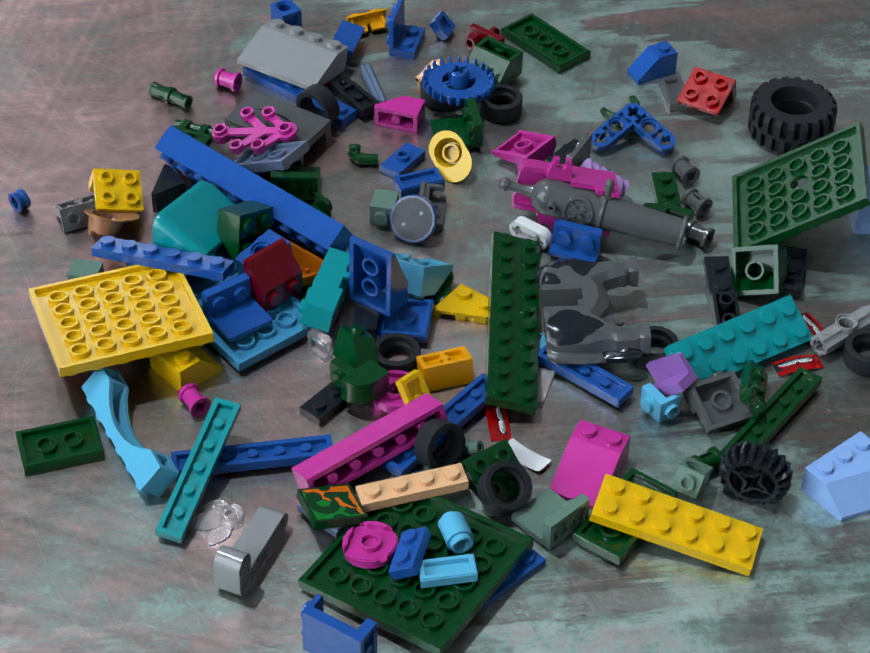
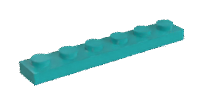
[155,397,241,544]

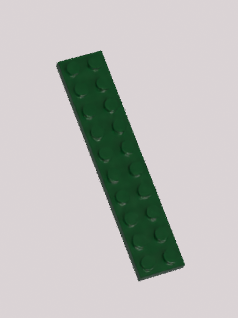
[484,231,540,415]

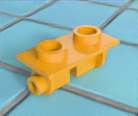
[345,8,387,35]

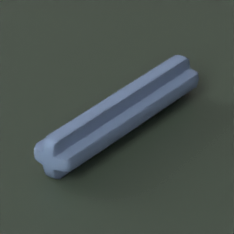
[360,63,387,103]

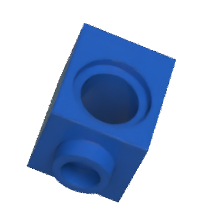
[270,0,302,27]

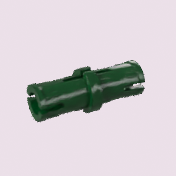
[148,82,193,110]

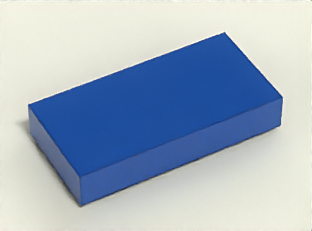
[393,167,445,197]

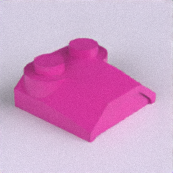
[492,130,557,171]

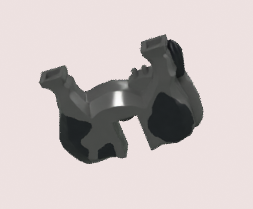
[536,255,651,365]

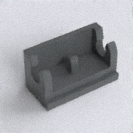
[419,181,447,231]

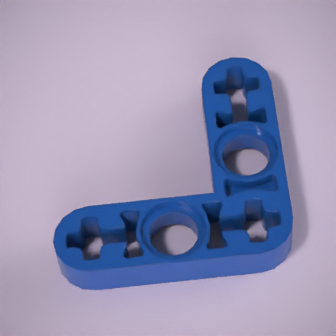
[591,103,676,155]

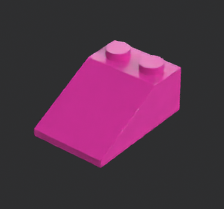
[550,420,630,510]

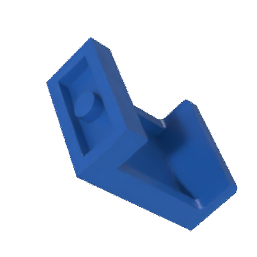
[300,594,377,653]

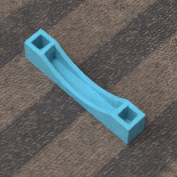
[82,367,180,497]

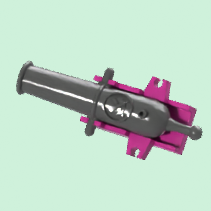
[498,155,688,251]

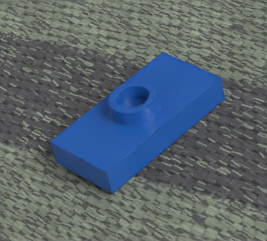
[380,142,425,177]

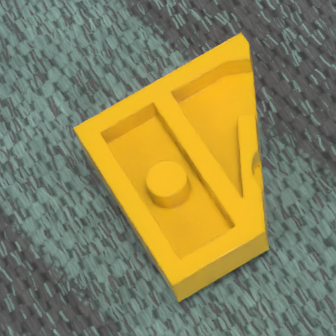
[433,283,488,324]

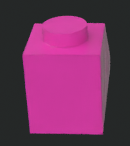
[374,96,425,133]

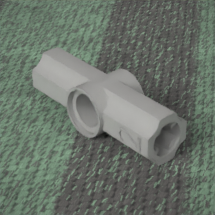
[810,305,870,356]

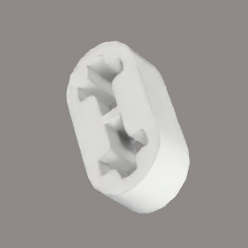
[509,216,553,250]

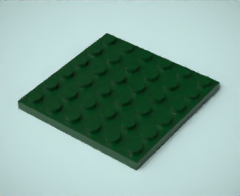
[298,476,534,653]

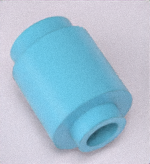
[438,511,473,554]

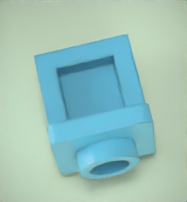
[640,383,682,423]

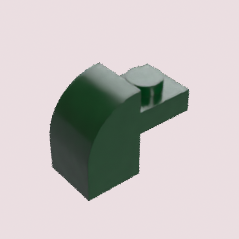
[330,357,389,404]

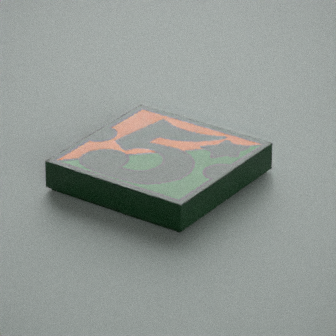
[296,483,368,530]

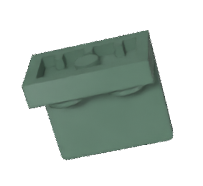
[511,488,590,550]

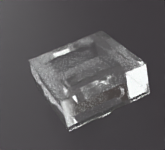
[307,327,333,363]

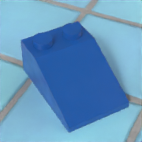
[349,235,408,317]

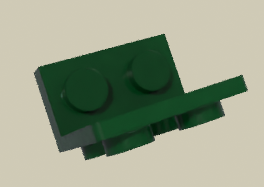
[430,98,483,149]
[270,166,321,200]
[460,439,521,509]

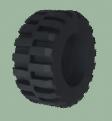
[748,77,838,155]

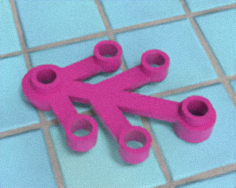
[212,106,298,155]

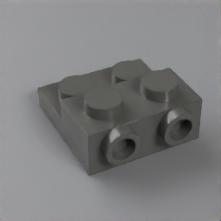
[683,370,753,434]

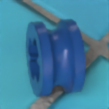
[8,188,31,212]

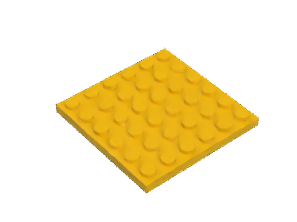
[28,265,214,377]

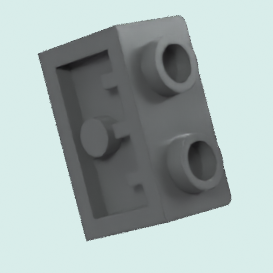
[53,194,96,232]

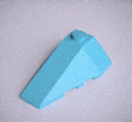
[346,246,453,299]

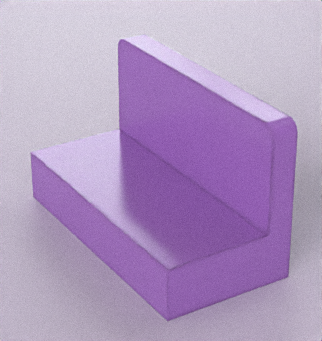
[646,352,698,397]

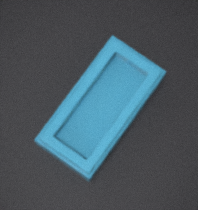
[419,554,478,588]

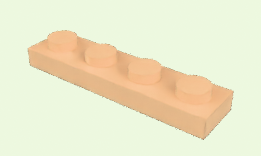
[355,463,469,512]

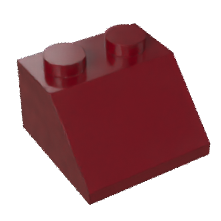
[243,238,303,312]

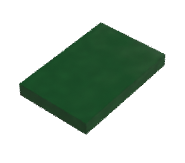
[15,415,105,475]

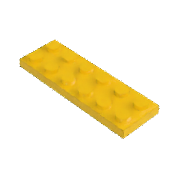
[589,474,763,577]

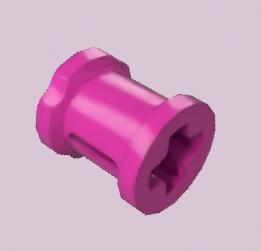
[214,68,243,92]
[178,383,211,417]

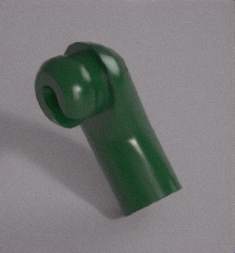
[348,144,378,165]

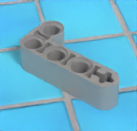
[213,505,288,597]

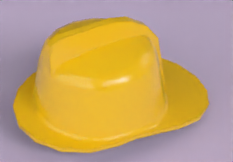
[429,131,472,183]

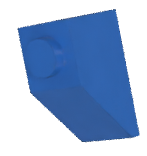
[627,41,678,85]

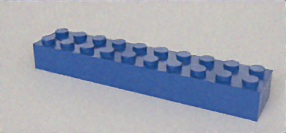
[154,125,353,258]

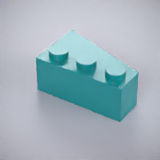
[298,247,349,333]

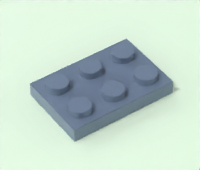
[234,141,310,174]

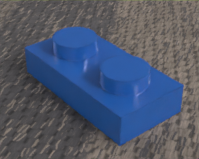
[388,526,431,580]

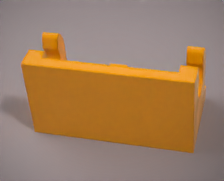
[416,346,474,392]

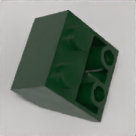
[469,36,523,85]
[217,200,273,262]

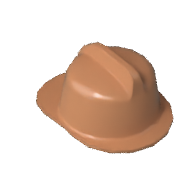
[84,209,140,239]

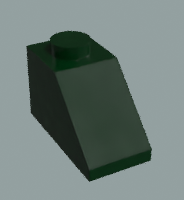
[332,324,379,369]

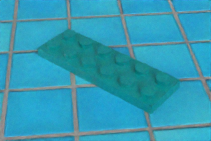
[663,295,813,380]

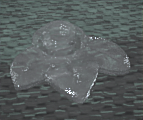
[191,500,245,547]

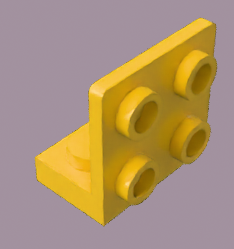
[88,168,144,213]

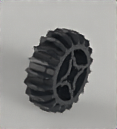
[718,440,793,505]

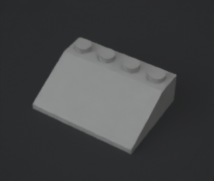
[237,19,348,89]

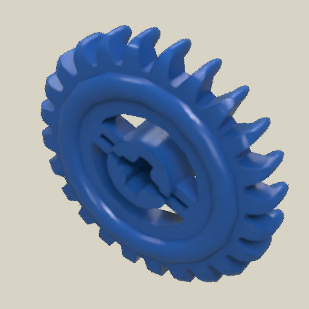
[422,55,495,106]

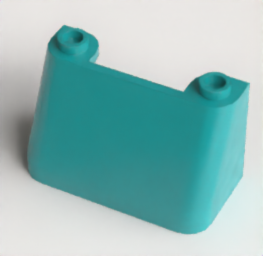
[152,180,235,257]

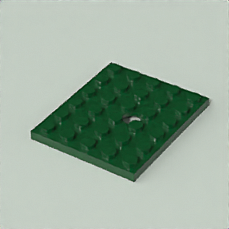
[732,121,870,247]

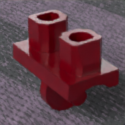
[465,23,505,50]

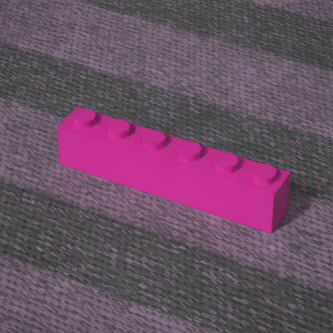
[292,393,448,489]

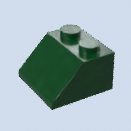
[731,244,788,296]

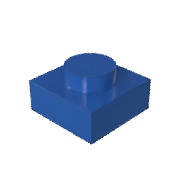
[429,10,456,41]

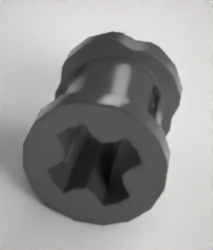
[670,155,700,185]
[681,187,713,217]
[683,219,715,248]

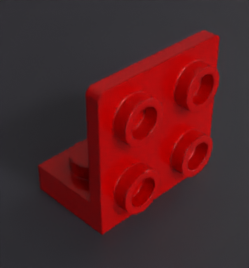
[677,67,737,116]

